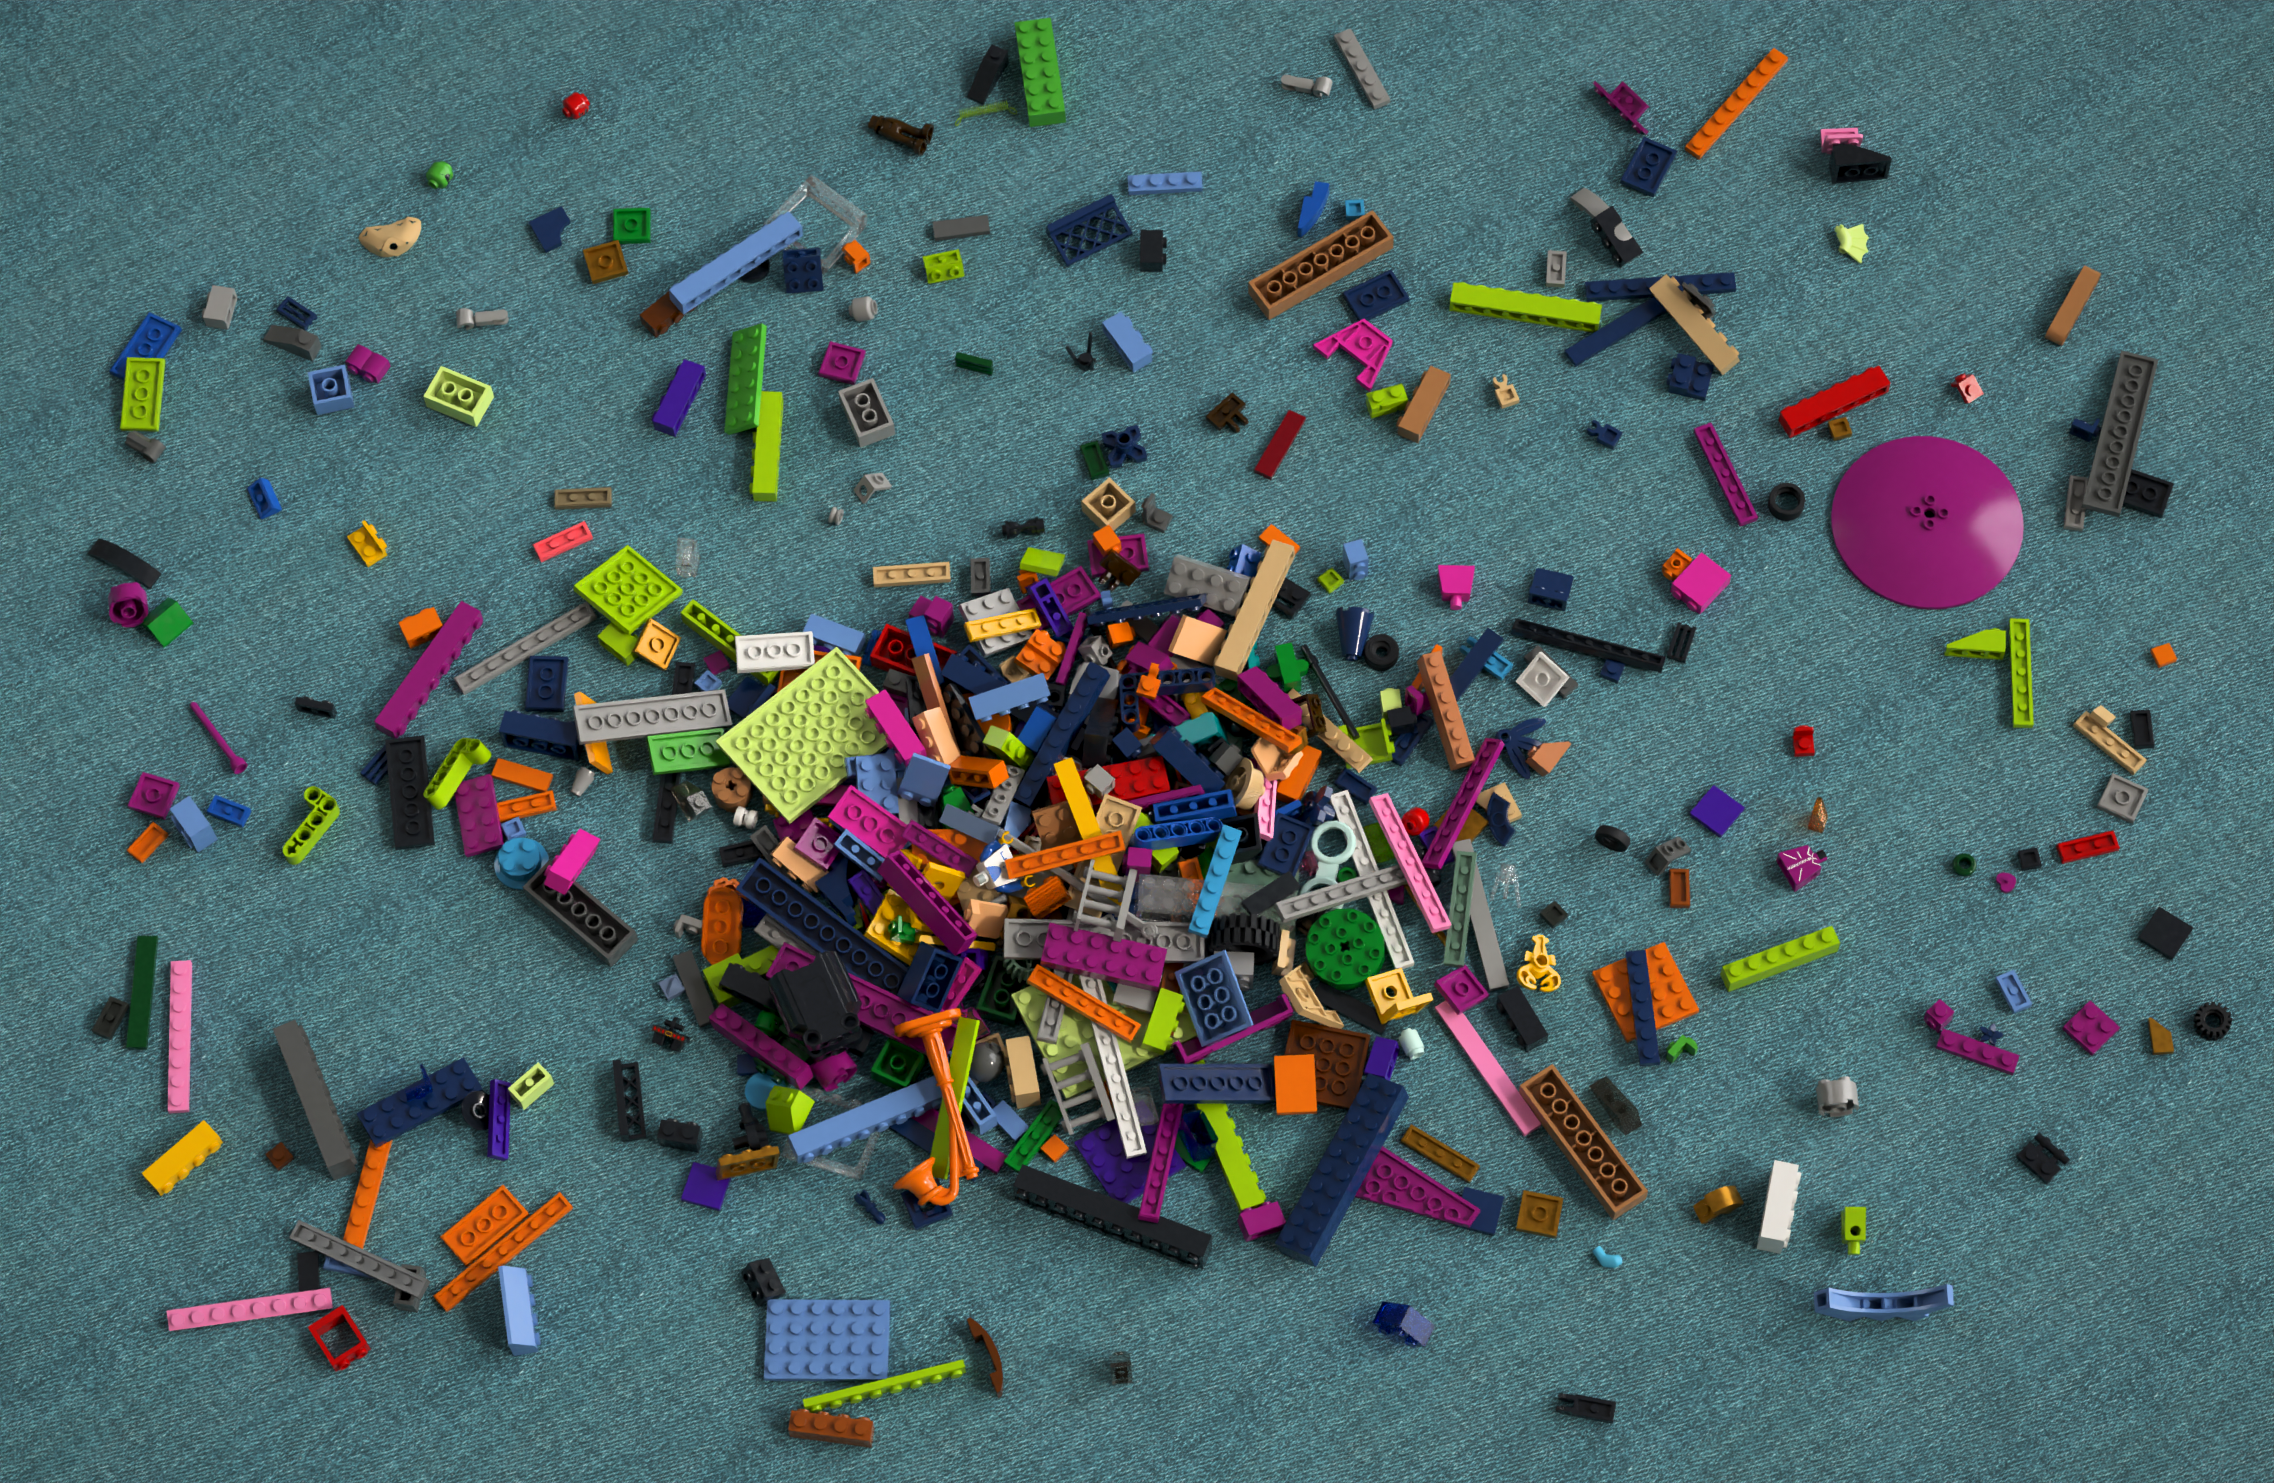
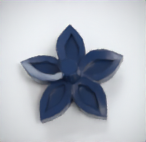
[1980,1023,2004,1046]

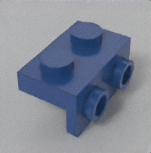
[1226,544,1262,589]

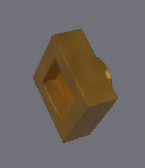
[1827,417,1852,441]

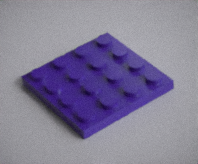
[1074,1101,1186,1204]

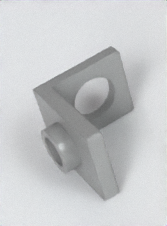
[854,472,892,504]

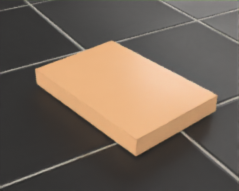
[1168,615,1227,666]

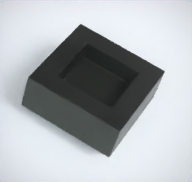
[1540,901,1568,929]

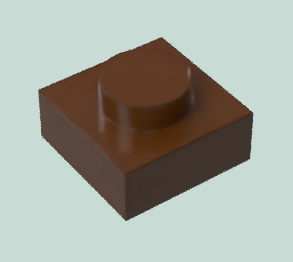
[265,1142,294,1171]

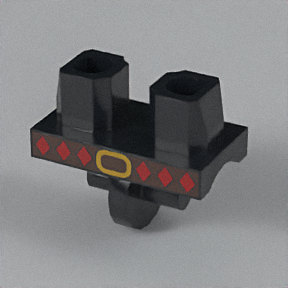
[652,1017,691,1052]

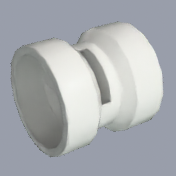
[733,806,758,830]

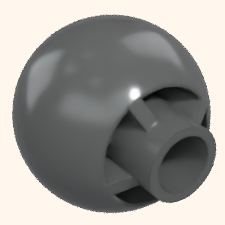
[969,1042,1005,1085]

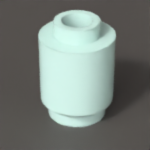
[1398,1028,1425,1060]

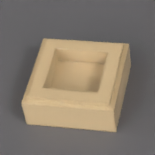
[2089,705,2116,728]

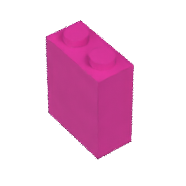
[1670,552,1731,614]

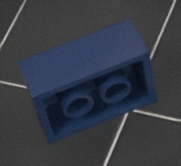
[897,941,963,1013]

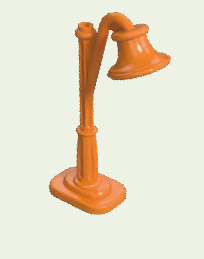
[893,1008,979,1206]

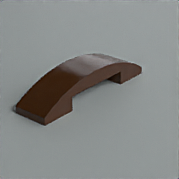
[967,1317,1004,1398]

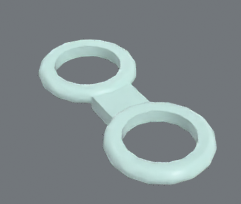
[1298,820,1356,913]

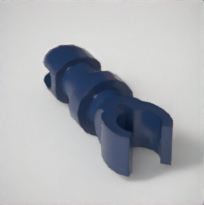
[854,1190,886,1224]

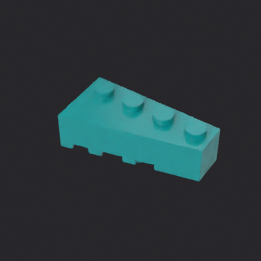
[1146,712,1230,764]

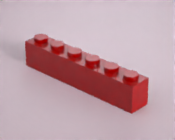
[1778,366,1891,438]

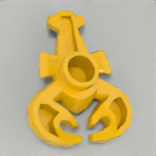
[1516,934,1561,992]

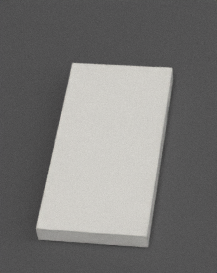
[735,631,815,673]

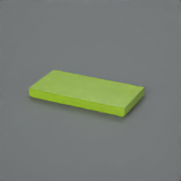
[120,357,165,432]

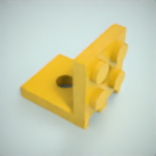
[909,862,965,934]
[1365,968,1433,1024]

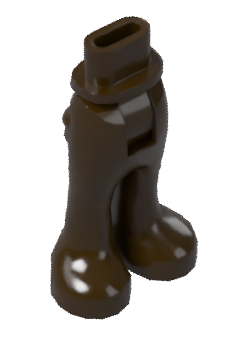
[868,115,934,156]

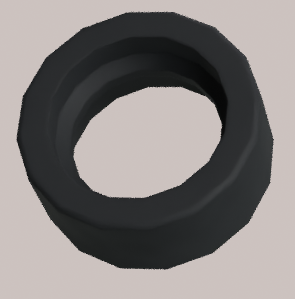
[1768,483,1805,521]

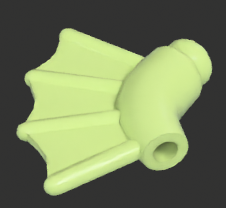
[1834,224,1869,264]

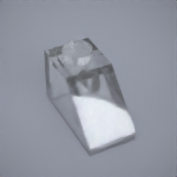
[675,537,701,578]

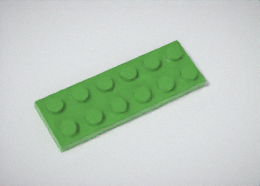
[724,323,767,435]

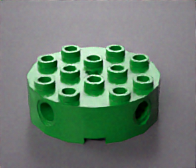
[1306,909,1385,991]

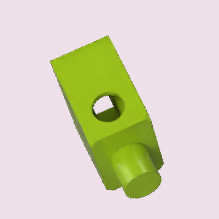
[1841,1207,1866,1255]

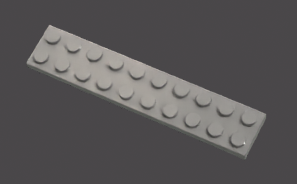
[1004,918,1204,963]

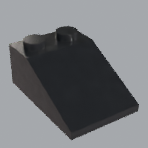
[1829,144,1892,184]

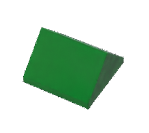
[141,597,194,648]

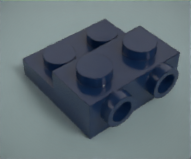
[1666,353,1714,401]

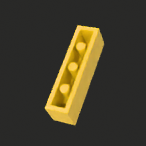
[142,1120,223,1196]

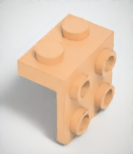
[1251,737,1303,781]
[964,899,1008,939]

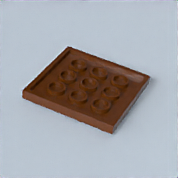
[1285,1019,1371,1110]

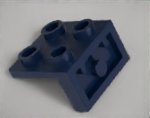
[783,248,823,293]
[1528,568,1574,611]
[727,677,777,719]

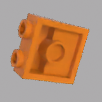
[1014,629,1067,682]

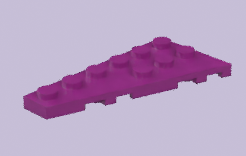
[1355,1146,1480,1228]

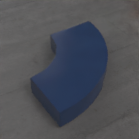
[1487,792,1516,847]

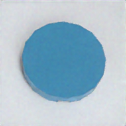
[745,1073,784,1111]

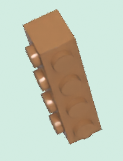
[1396,365,1451,443]

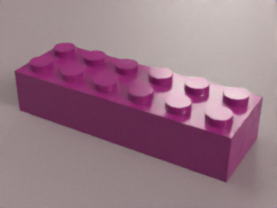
[1040,922,1167,992]

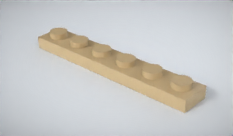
[1288,689,1373,773]

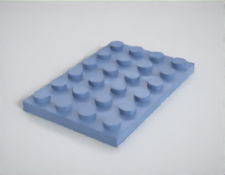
[764,1299,890,1382]

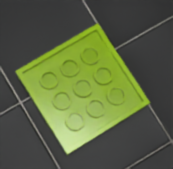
[573,545,683,636]

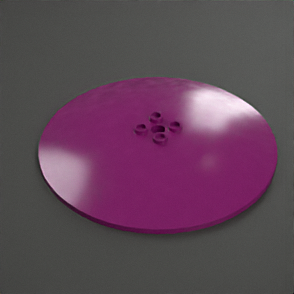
[1831,436,2024,610]

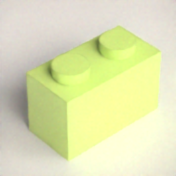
[508,1062,554,1110]

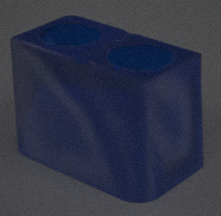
[1178,1109,1218,1162]

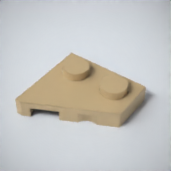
[1475,782,1522,823]

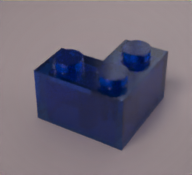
[1372,1301,1435,1348]

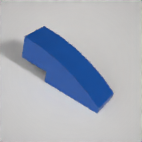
[1298,181,1330,238]

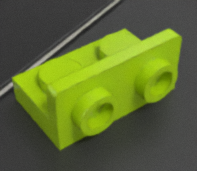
[922,249,965,284]

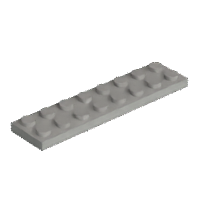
[572,689,732,745]

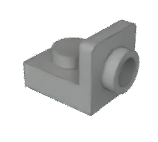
[673,914,703,939]

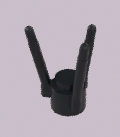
[1065,332,1096,371]

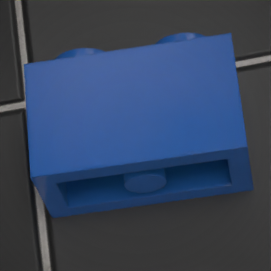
[1017,706,1058,752]

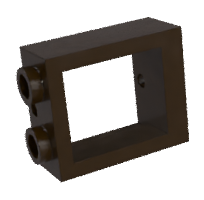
[1291,694,1327,738]

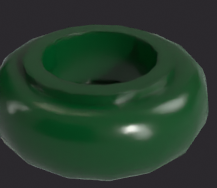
[1952,853,1977,877]

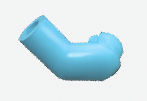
[1592,1246,1622,1268]

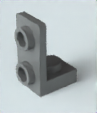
[1142,493,1173,533]
[1645,836,1691,876]

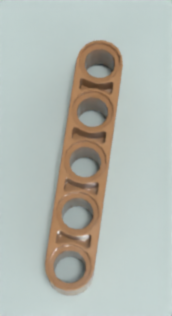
[2045,265,2102,346]

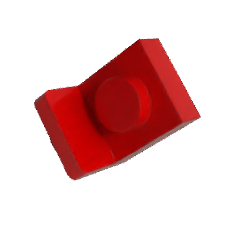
[1792,725,1815,757]

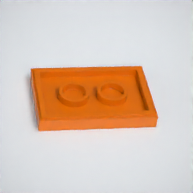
[1274,1054,1317,1115]

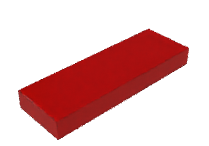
[2056,830,2120,864]

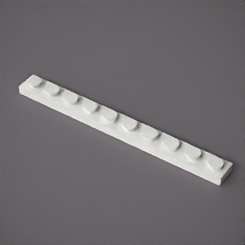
[1330,790,1414,969]
[1078,975,1147,1159]

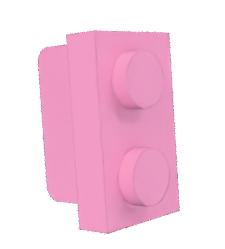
[1820,128,1863,154]

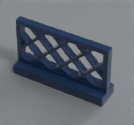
[1046,194,1133,267]

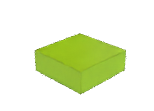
[1317,567,1344,594]

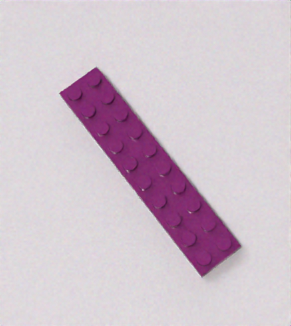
[766,942,957,1057]

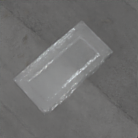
[1130,1087,1159,1126]

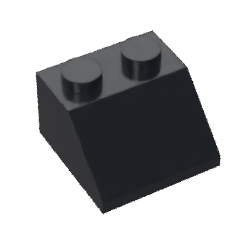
[1221,813,1262,865]

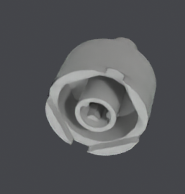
[1816,1076,1859,1117]

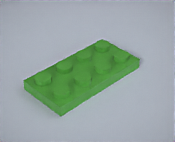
[646,728,730,775]

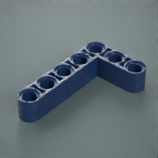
[1119,667,1216,733]

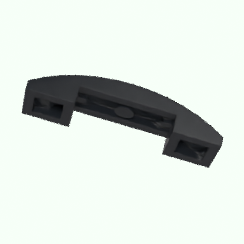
[88,539,162,589]

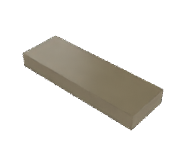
[554,487,612,510]

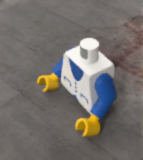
[973,831,1036,893]

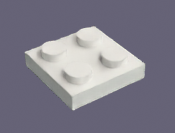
[1515,652,1570,707]

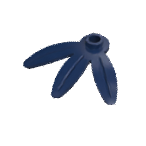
[1495,718,1546,779]

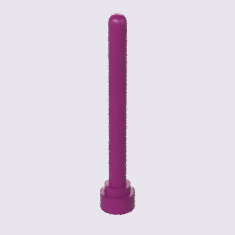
[190,702,248,774]

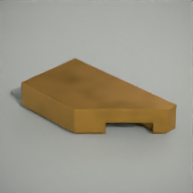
[2147,1018,2174,1055]

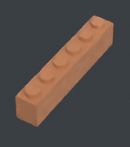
[1417,651,1475,771]

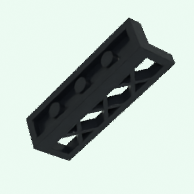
[612,1059,646,1142]

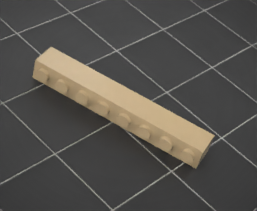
[1213,540,1295,681]

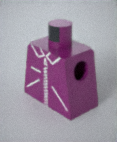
[1776,845,1827,892]

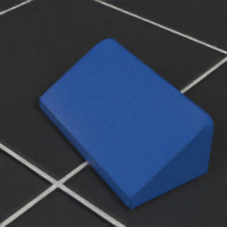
[247,477,282,519]

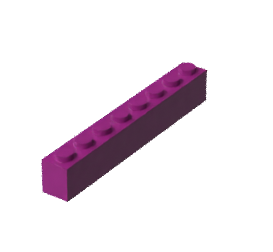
[374,601,483,739]

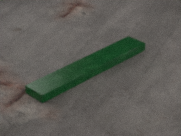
[126,936,159,1050]

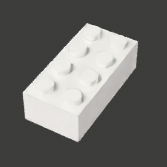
[1757,1160,1801,1254]

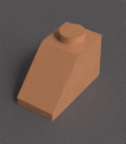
[1525,741,1571,777]

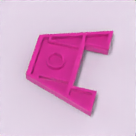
[1313,319,1393,392]

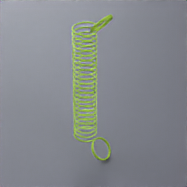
[955,100,1017,126]

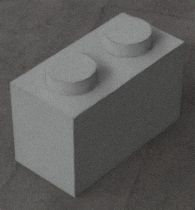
[202,285,238,330]

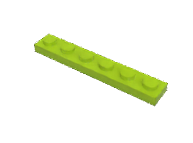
[2009,618,2034,728]

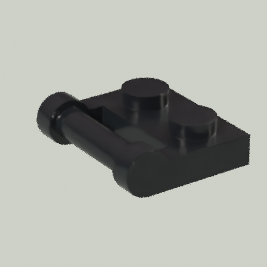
[1272,578,1311,620]

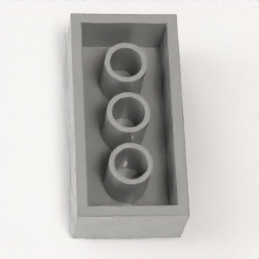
[1164,554,1251,616]

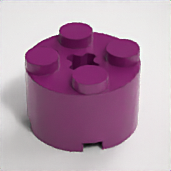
[108,582,148,628]
[810,1051,857,1092]

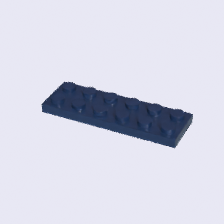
[1087,593,1207,627]
[356,1057,483,1148]
[1157,1064,1276,1104]

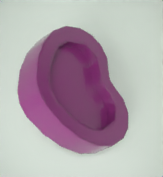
[1996,872,2016,893]

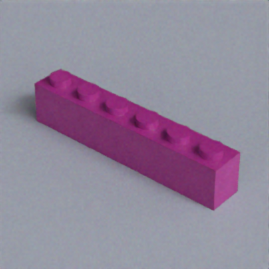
[877,850,978,956]
[708,1003,814,1091]

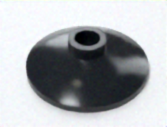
[461,1091,490,1130]

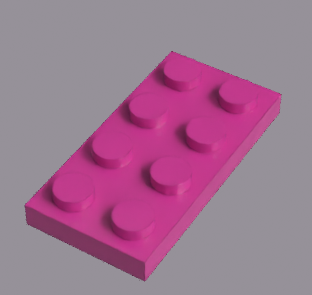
[828,785,908,858]

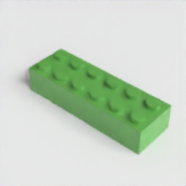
[1015,18,1066,127]

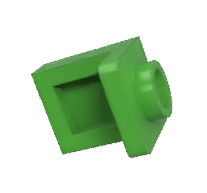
[1666,1035,1698,1063]

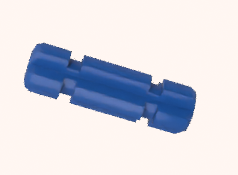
[862,630,882,666]

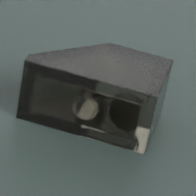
[670,780,712,823]

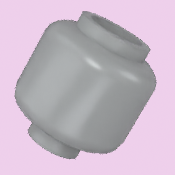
[849,296,878,322]

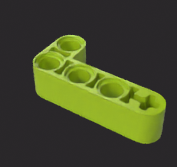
[423,738,491,810]
[283,786,340,865]

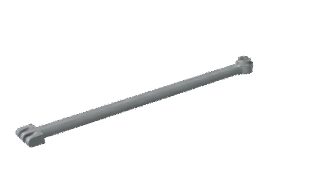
[968,804,1158,939]

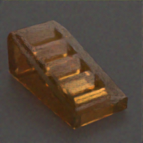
[1808,797,1828,833]

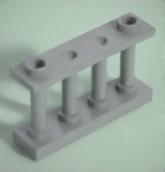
[1072,859,1138,942]
[1041,1042,1116,1136]

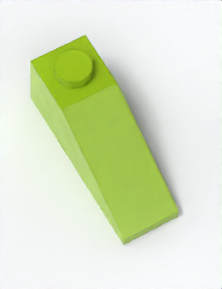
[1944,628,2006,660]

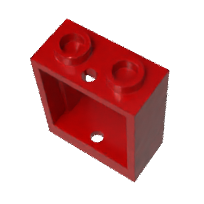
[308,1305,371,1372]

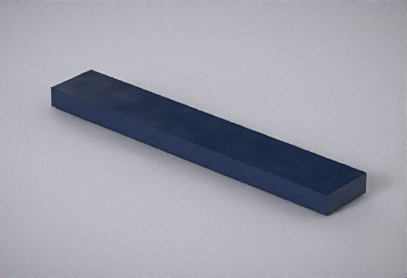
[1565,297,1667,367]
[889,1117,985,1183]

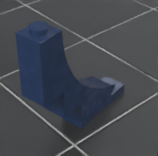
[815,829,857,927]

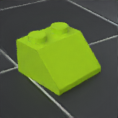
[765,1085,815,1135]

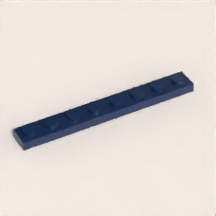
[1585,272,1736,302]

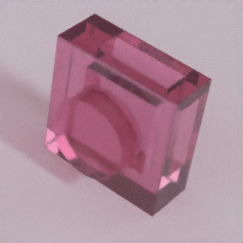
[1302,850,1319,876]

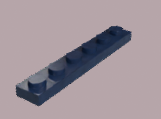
[1625,950,1660,1067]

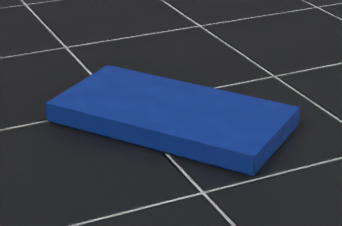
[110,312,182,381]

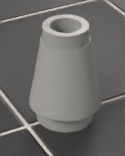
[570,767,595,797]

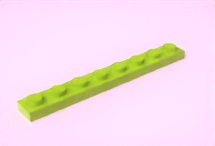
[802,1359,966,1413]

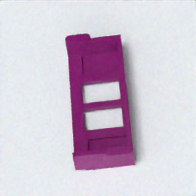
[1171,993,1294,1064]

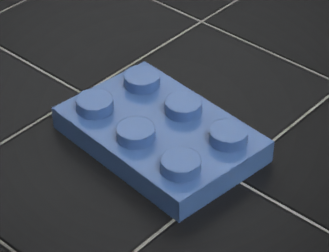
[855,756,899,815]

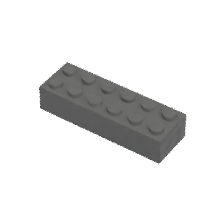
[523,860,638,967]

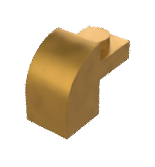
[1693,1186,1744,1224]

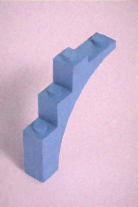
[1814,1284,1954,1321]

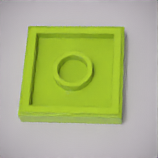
[1019,547,1065,577]

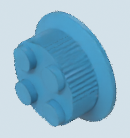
[494,837,549,890]

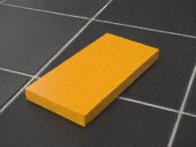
[574,692,613,774]

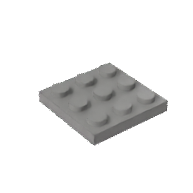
[958,588,1033,657]

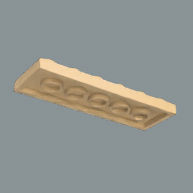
[1063,794,1142,918]

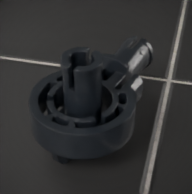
[732,1103,769,1151]

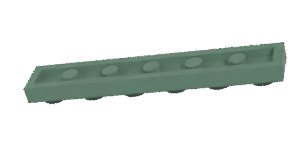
[1443,851,1477,968]

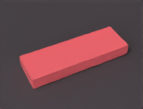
[533,521,593,563]

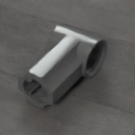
[125,430,166,463]

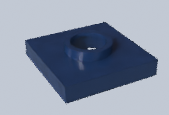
[900,1178,953,1231]

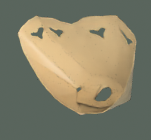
[358,217,421,257]

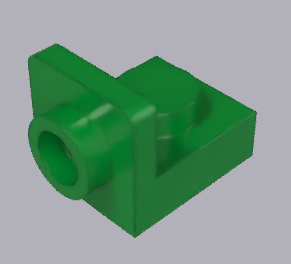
[888,915,915,945]

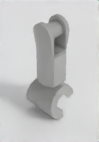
[1281,75,1333,98]
[456,308,509,330]

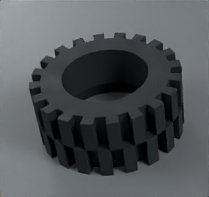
[1209,913,1280,966]

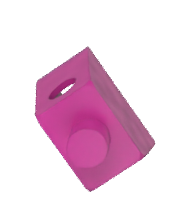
[1437,565,1475,610]

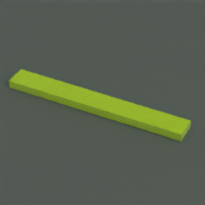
[930,1017,980,1180]

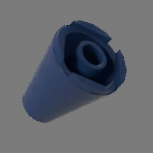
[1336,607,1374,661]

